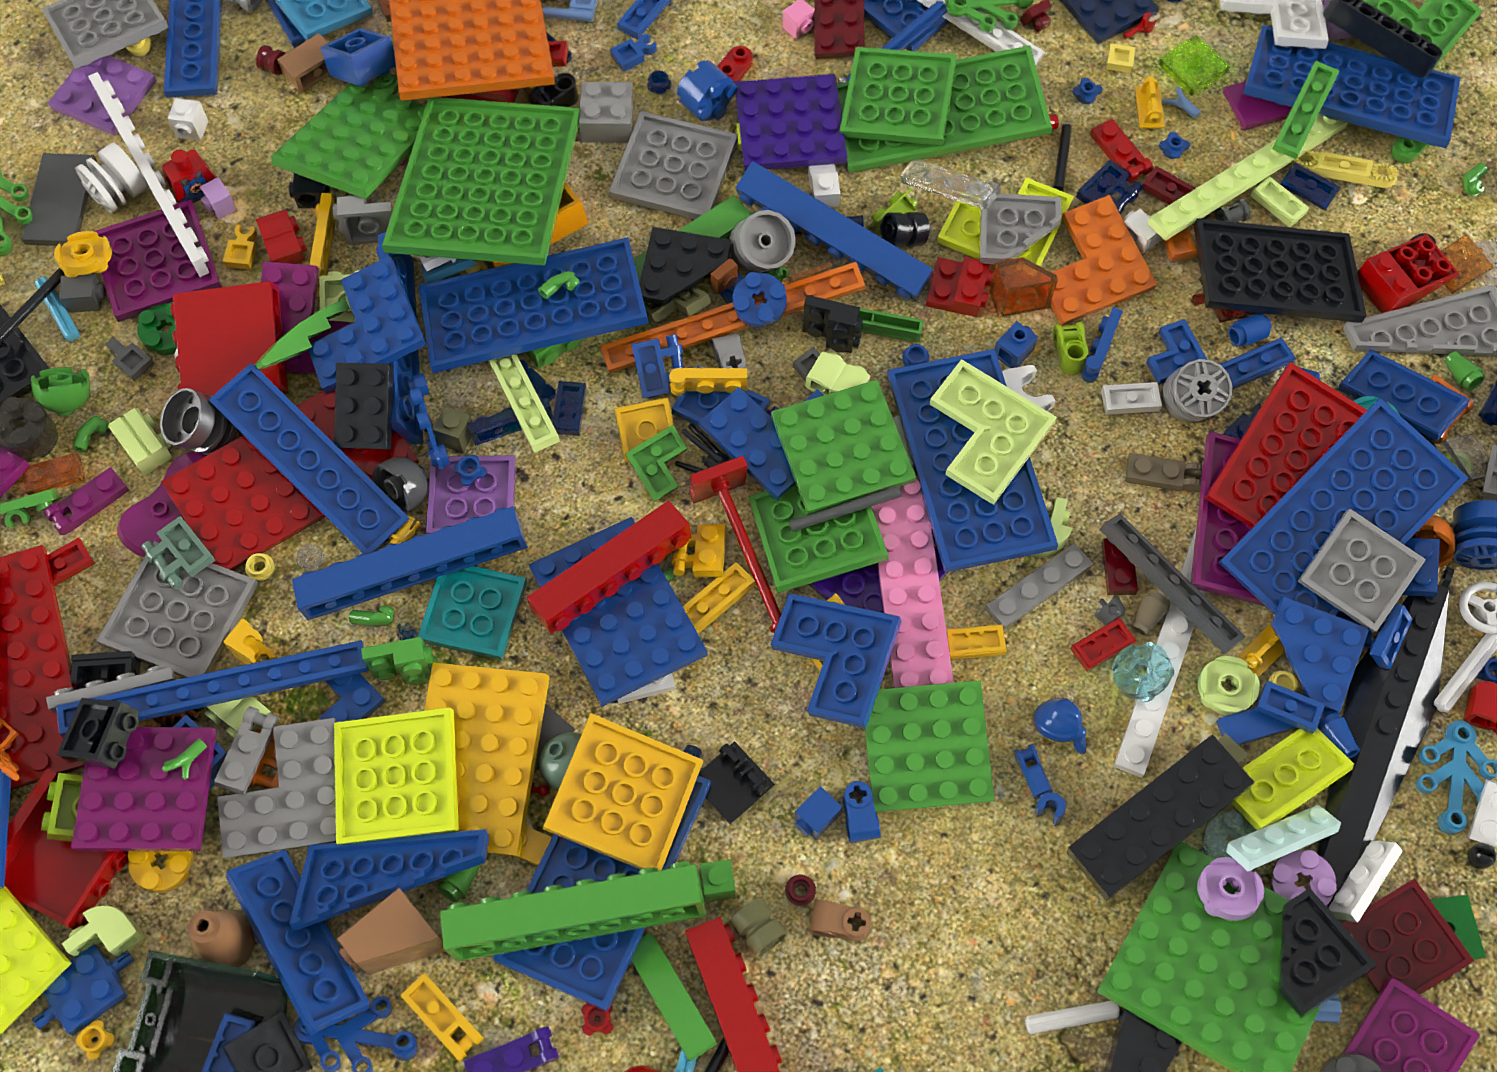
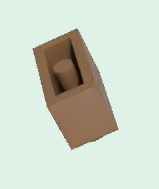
[277,33,329,94]

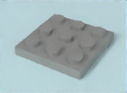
[1298,509,1426,633]

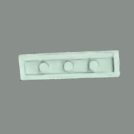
[1226,805,1341,871]

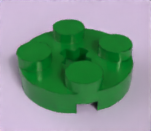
[137,302,177,355]

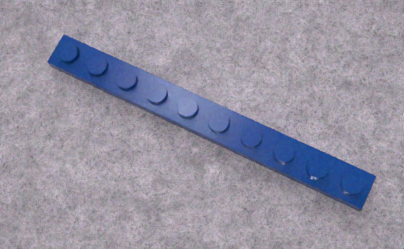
[56,640,368,738]

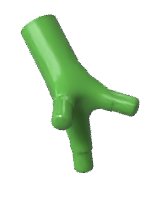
[162,738,207,779]

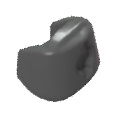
[1094,595,1126,625]

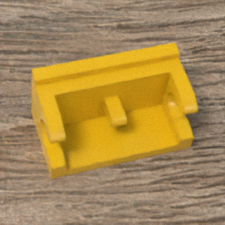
[223,618,276,665]

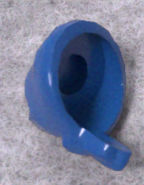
[1034,698,1086,754]

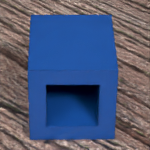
[794,786,842,840]

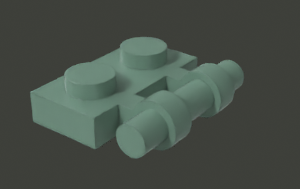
[141,516,215,589]

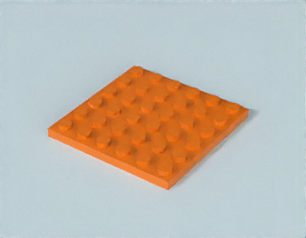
[389,0,555,101]

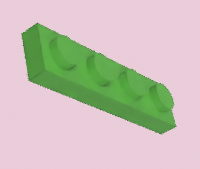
[1272,61,1340,159]

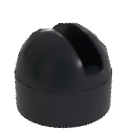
[1467,843,1496,870]

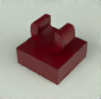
[1019,0,1052,32]

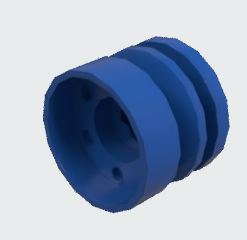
[1453,500,1497,570]

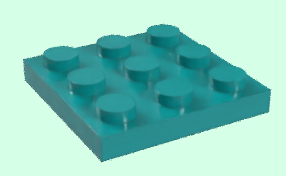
[417,566,527,661]

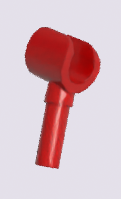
[1123,12,1157,39]

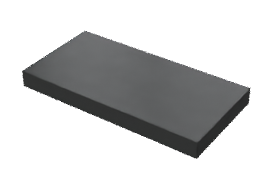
[21,153,97,246]

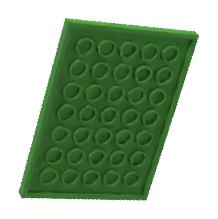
[382,97,580,266]

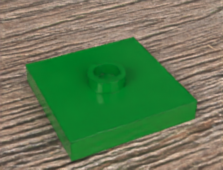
[1430,895,1486,960]

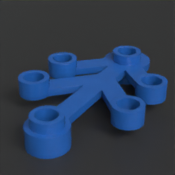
[408,373,450,471]
[293,996,418,1072]

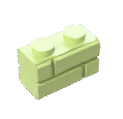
[108,408,172,475]

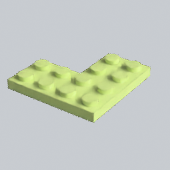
[930,359,1057,505]

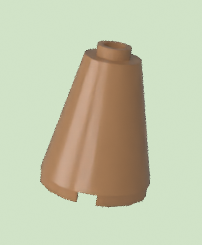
[188,909,257,973]

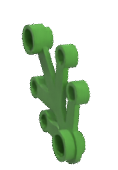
[945,0,1034,32]
[0,169,32,257]

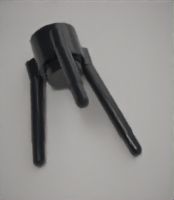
[675,424,731,473]

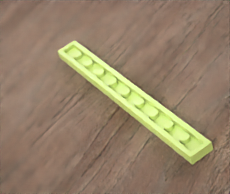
[1147,114,1348,241]

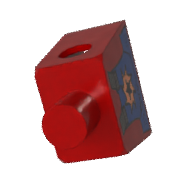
[162,149,217,204]

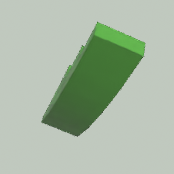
[254,299,350,370]
[631,932,718,1062]

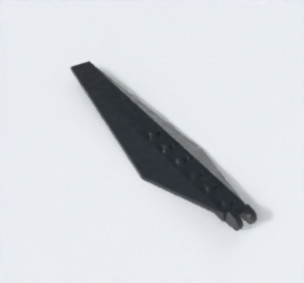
[1317,567,1455,908]

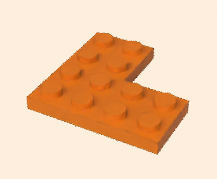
[1038,195,1157,326]

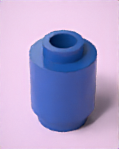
[1228,313,1272,347]

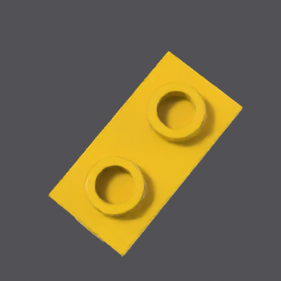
[1134,76,1165,129]
[1237,622,1285,678]

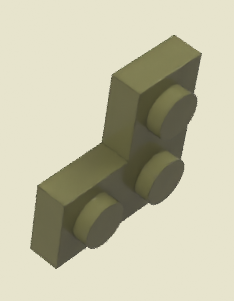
[644,287,711,323]

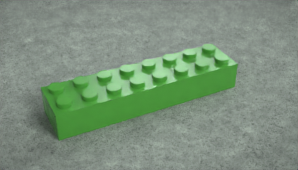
[440,862,706,962]

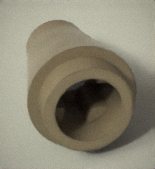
[1132,591,1170,636]

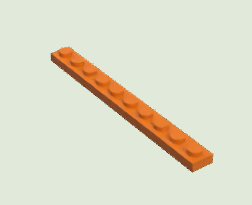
[600,262,865,374]

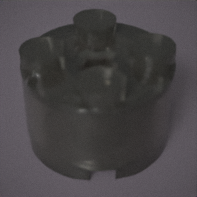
[0,397,58,463]

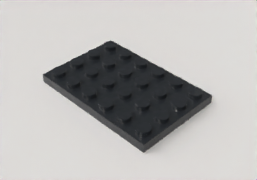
[1193,218,1366,323]

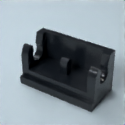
[71,651,141,690]

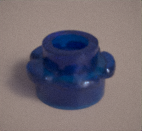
[647,70,672,94]

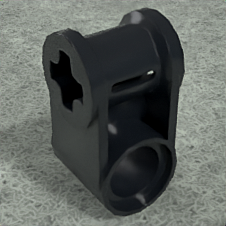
[528,73,579,107]

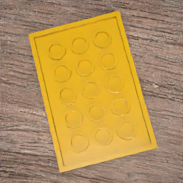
[424,663,550,857]

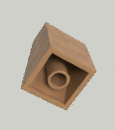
[337,888,445,974]

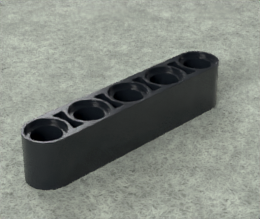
[1323,0,1443,77]

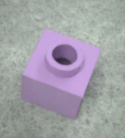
[200,177,237,219]

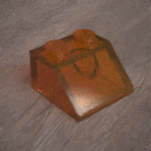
[989,257,1058,318]

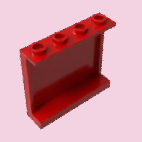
[170,281,289,396]
[4,768,129,930]

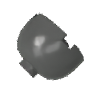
[373,457,428,514]

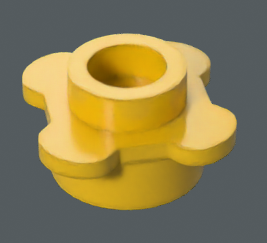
[75,1020,115,1060]

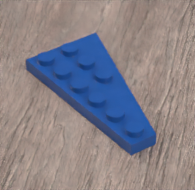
[289,829,489,931]

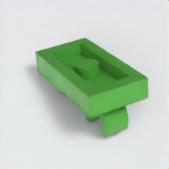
[0,488,60,528]

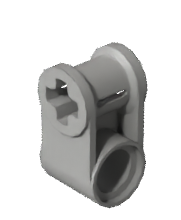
[711,333,746,368]

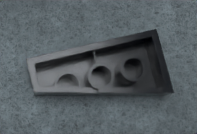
[1104,1006,1182,1072]

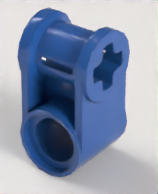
[843,781,881,843]

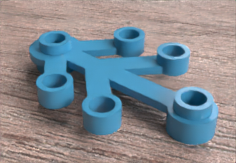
[1416,720,1497,835]

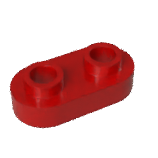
[717,46,753,82]

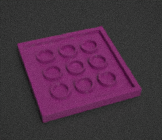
[94,199,222,322]
[71,727,217,851]

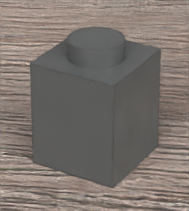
[59,274,105,313]

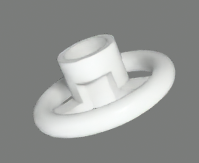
[1459,582,1497,634]

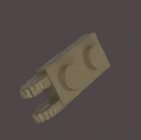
[1125,453,1203,492]

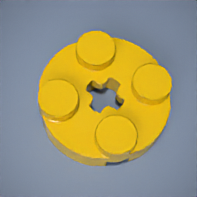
[54,231,112,278]
[128,851,194,893]

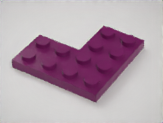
[261,261,354,375]

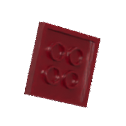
[1341,878,1474,995]

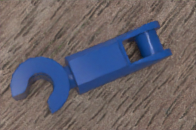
[1014,744,1066,826]

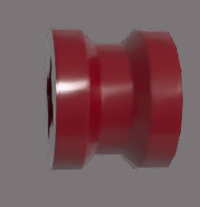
[256,45,285,75]

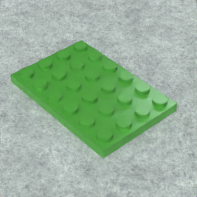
[271,83,426,199]

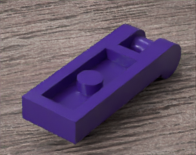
[463,1026,559,1072]

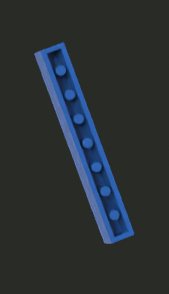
[735,161,933,301]
[292,506,528,620]

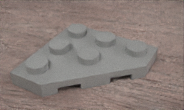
[979,192,1061,265]

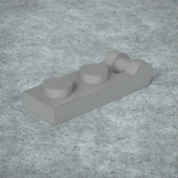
[214,706,279,795]

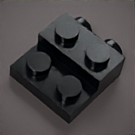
[802,295,863,353]
[57,698,140,769]

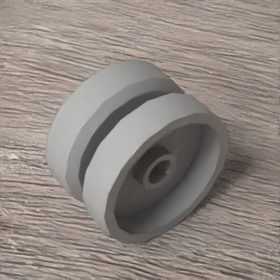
[730,210,796,273]

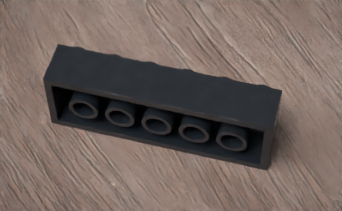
[1067,734,1255,902]

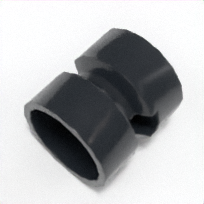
[880,212,930,247]

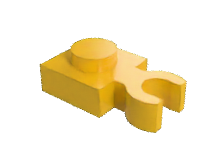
[222,224,257,270]

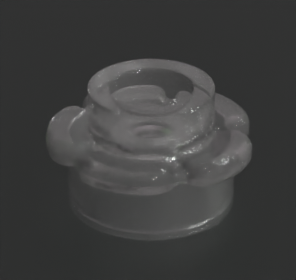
[296,544,325,572]

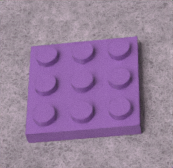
[48,56,157,136]
[426,455,516,534]

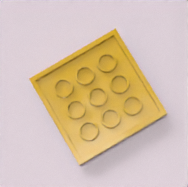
[542,713,704,871]

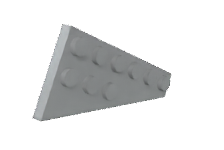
[1342,285,1497,356]

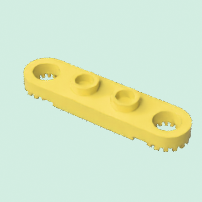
[1291,150,1398,188]

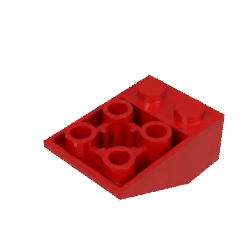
[1358,234,1459,313]

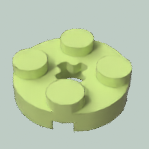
[1198,656,1260,715]

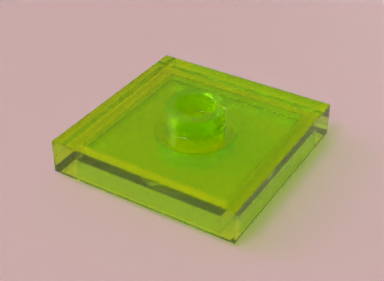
[1158,35,1230,96]

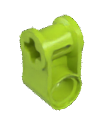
[1053,322,1088,375]

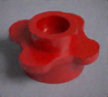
[581,1003,614,1036]

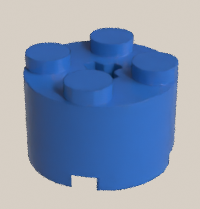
[677,60,738,121]

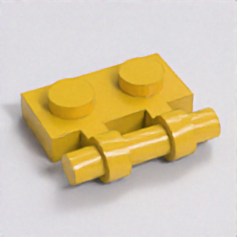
[671,524,727,577]

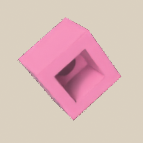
[782,0,815,39]

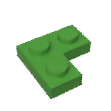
[625,425,688,502]

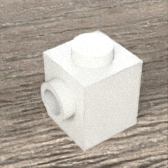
[167,98,208,141]

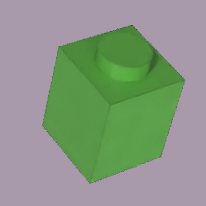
[700,859,736,903]

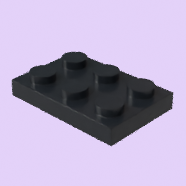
[334,363,394,449]

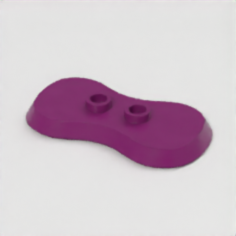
[117,451,207,557]

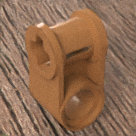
[809,899,871,941]

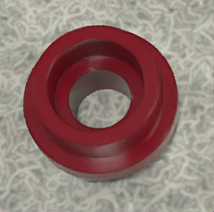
[785,875,816,906]

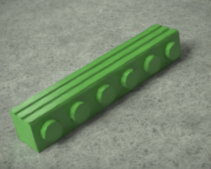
[859,308,924,343]

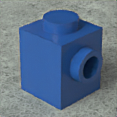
[995,321,1038,368]

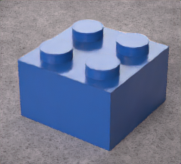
[320,28,396,86]

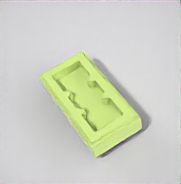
[1250,176,1309,227]

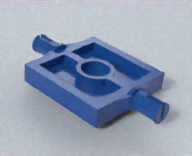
[32,944,135,1036]

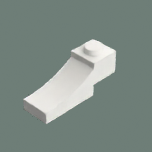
[807,164,840,207]

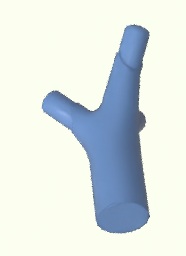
[1162,87,1202,119]

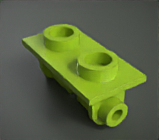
[866,188,918,237]

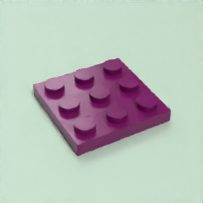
[1341,977,1480,1072]

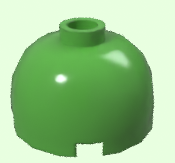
[31,367,90,416]

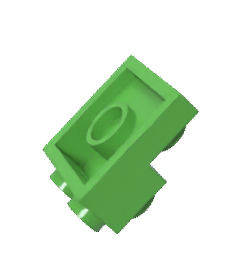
[361,637,437,685]

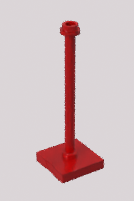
[689,456,781,633]

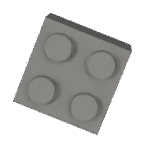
[579,82,634,143]

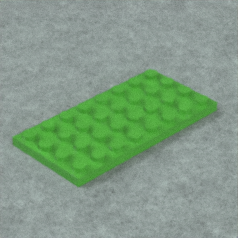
[837,45,1052,173]

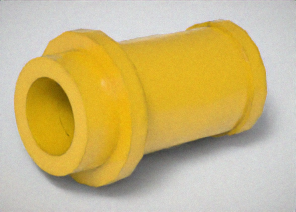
[388,515,421,545]

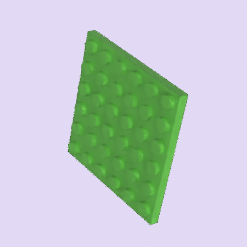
[1097,842,1353,1072]

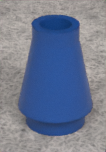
[1317,713,1360,759]

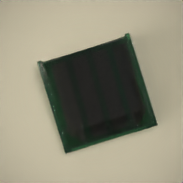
[112,950,288,1072]

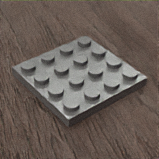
[41,0,169,69]
[609,111,738,219]
[97,541,258,678]

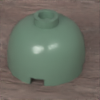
[539,732,581,792]

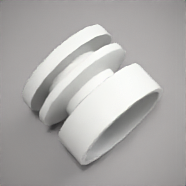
[75,142,148,213]

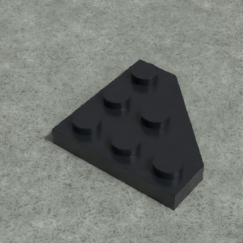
[639,227,731,305]
[1279,888,1377,1018]

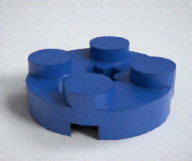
[732,272,787,328]

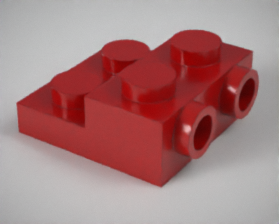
[926,256,994,318]

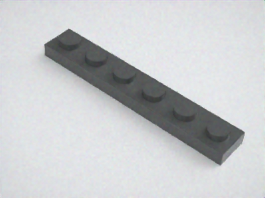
[1099,513,1246,654]

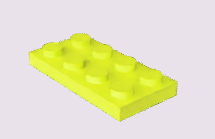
[1231,728,1354,830]

